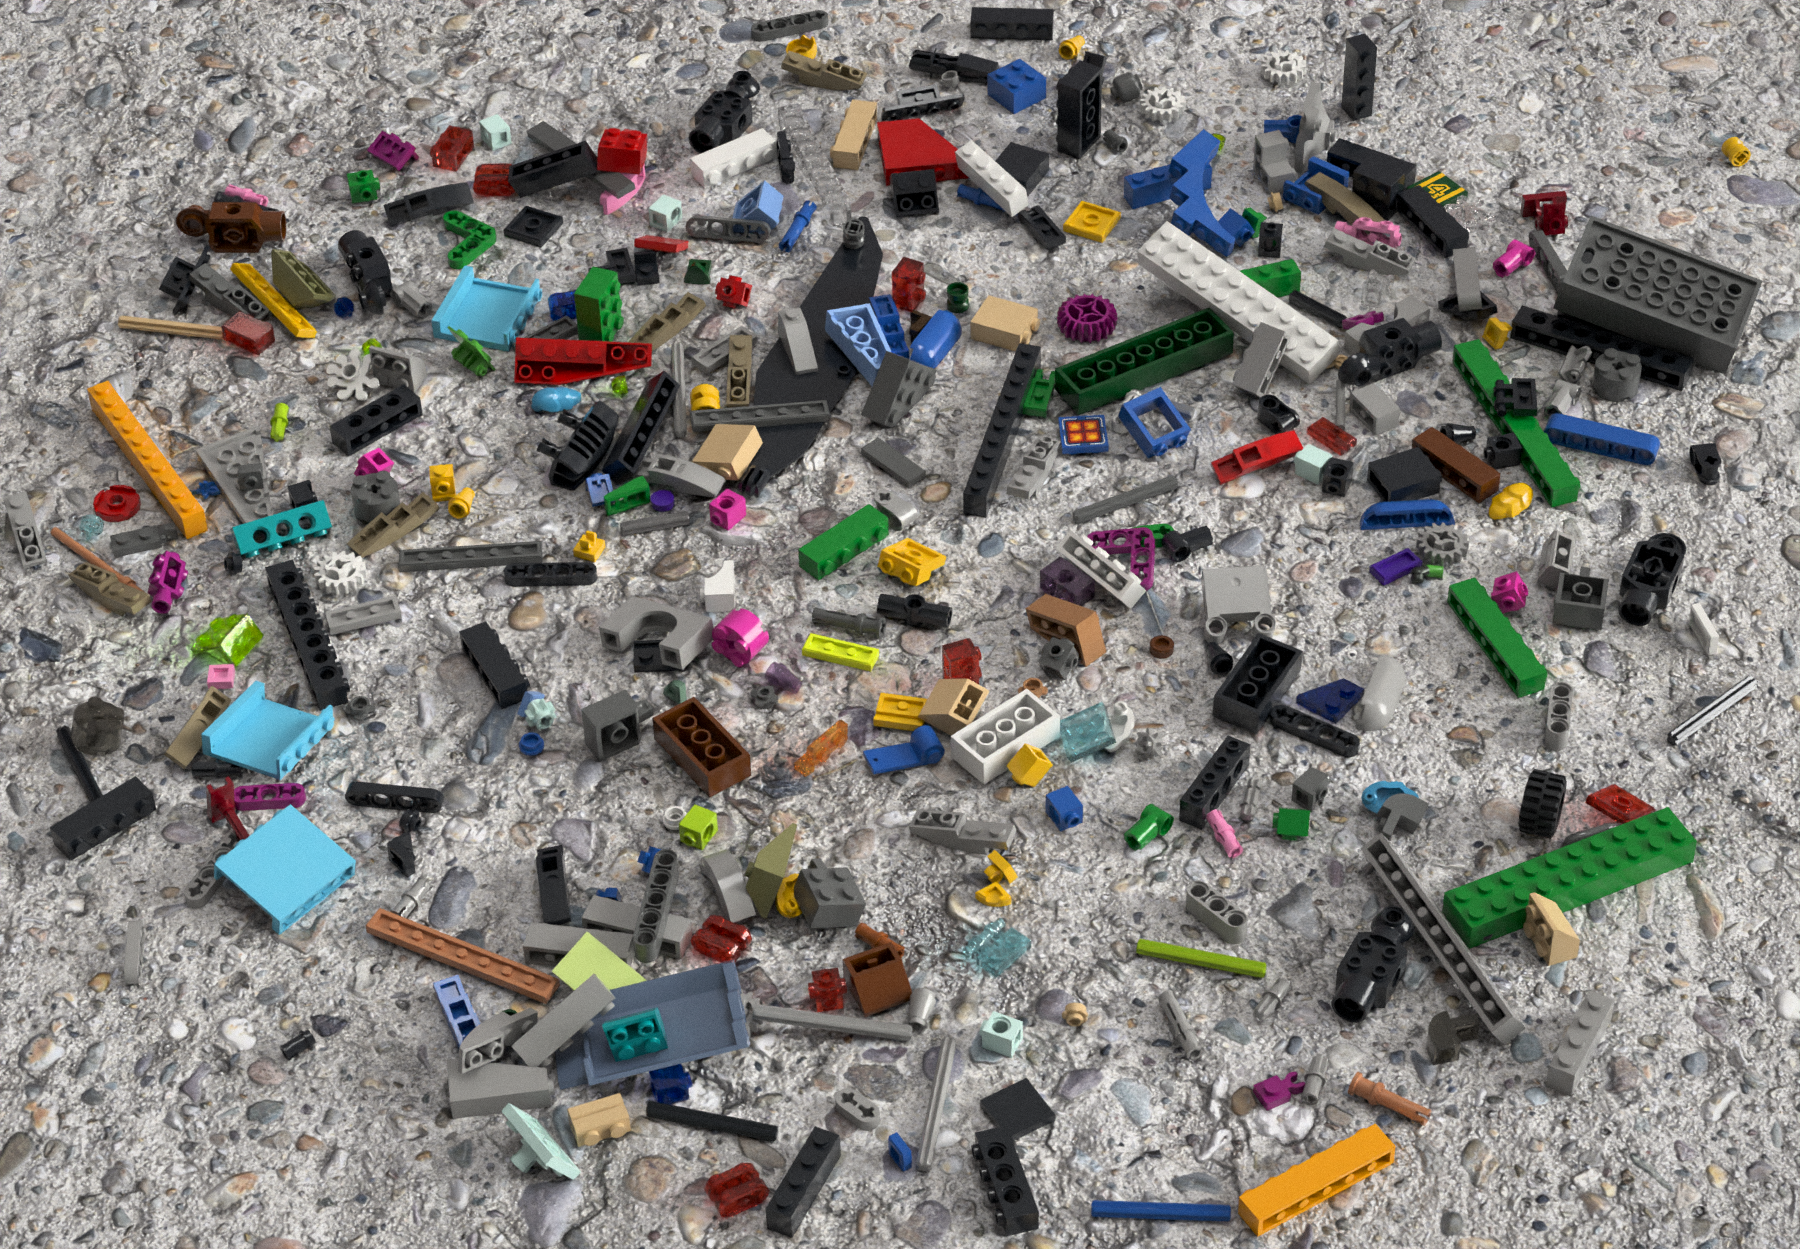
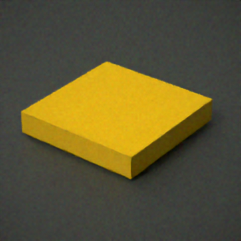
[1063,201,1121,243]

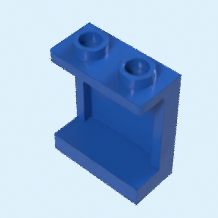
[1283,156,1349,215]

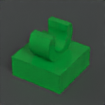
[1242,208,1267,238]

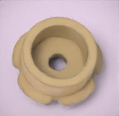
[1267,192,1284,213]
[1062,1003,1088,1026]

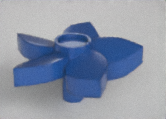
[192,481,220,500]

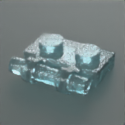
[963,918,1031,978]

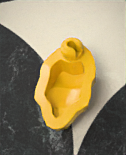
[1488,483,1533,520]
[775,873,802,919]

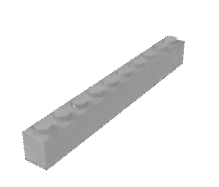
[1361,833,1525,1045]

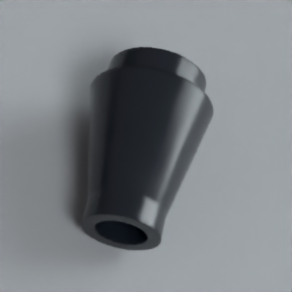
[1440,423,1476,444]
[1205,642,1233,675]

